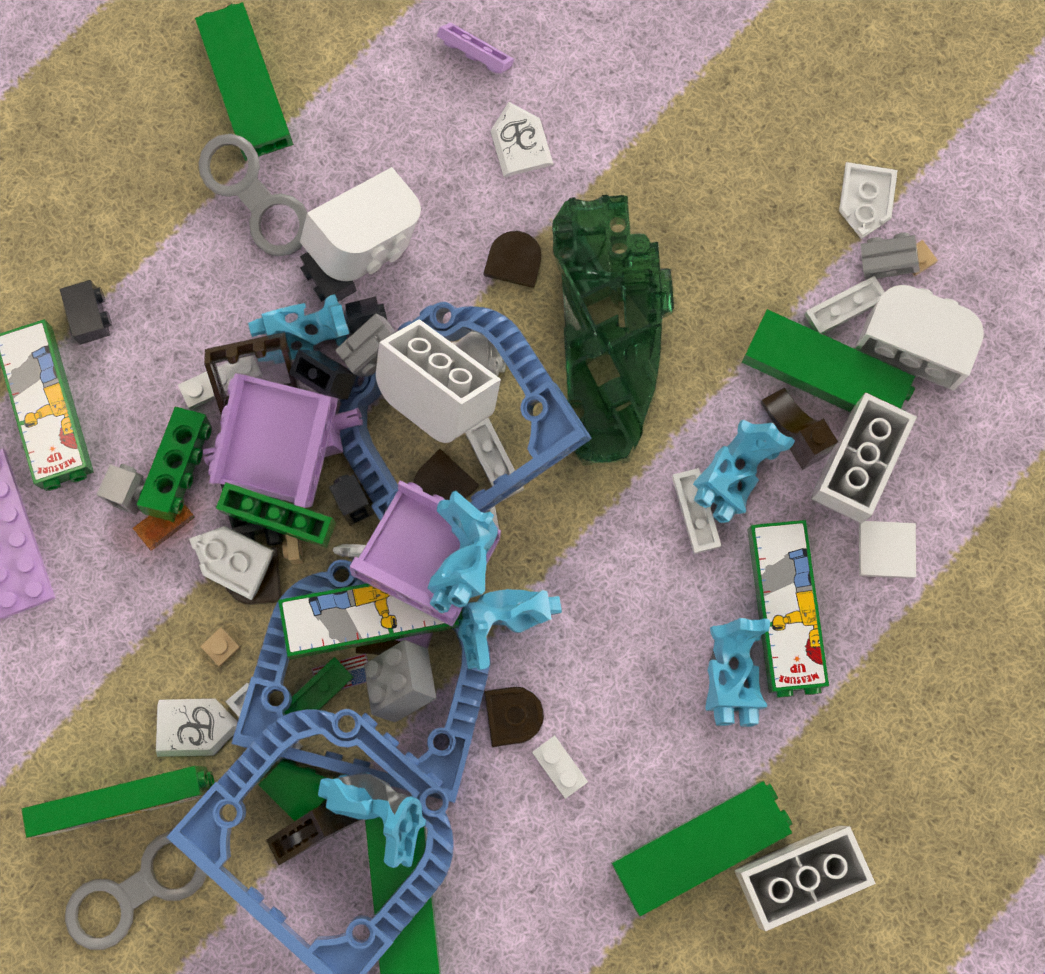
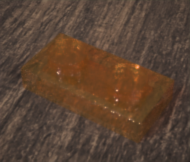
[133,504,195,551]

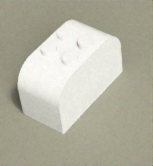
[300,167,421,281]
[855,285,984,391]
[376,319,501,443]
[811,393,917,523]
[735,826,876,931]

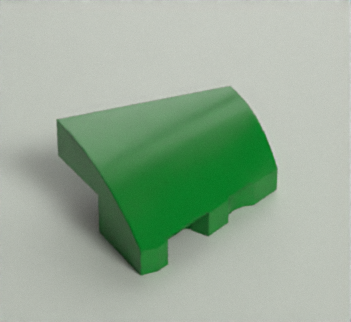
[258,758,336,821]

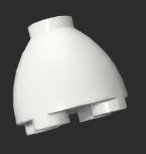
[452,331,506,377]

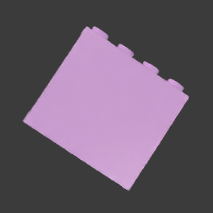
[208,373,338,508]
[350,480,501,627]

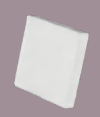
[859,521,916,579]

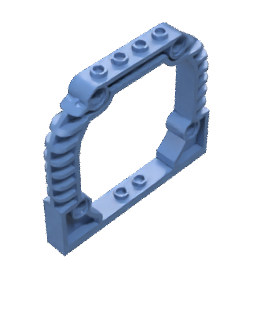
[338,302,592,521]
[231,558,490,803]
[166,709,454,974]

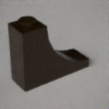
[761,387,838,470]
[266,804,363,865]

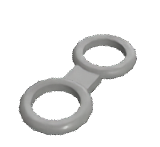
[198,134,308,256]
[65,831,207,950]

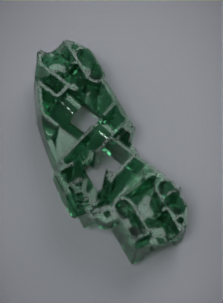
[552,194,674,466]

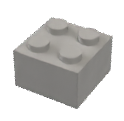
[364,640,437,722]

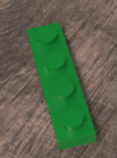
[284,657,354,715]

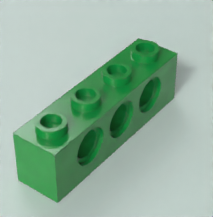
[136,407,212,522]
[216,482,336,548]

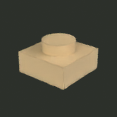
[912,240,938,277]
[282,535,303,565]
[200,627,241,667]

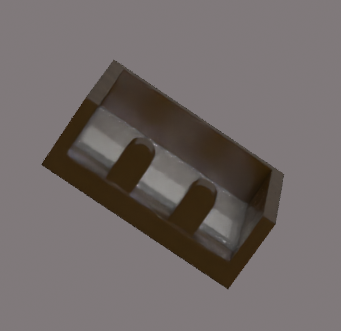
[204,332,300,415]

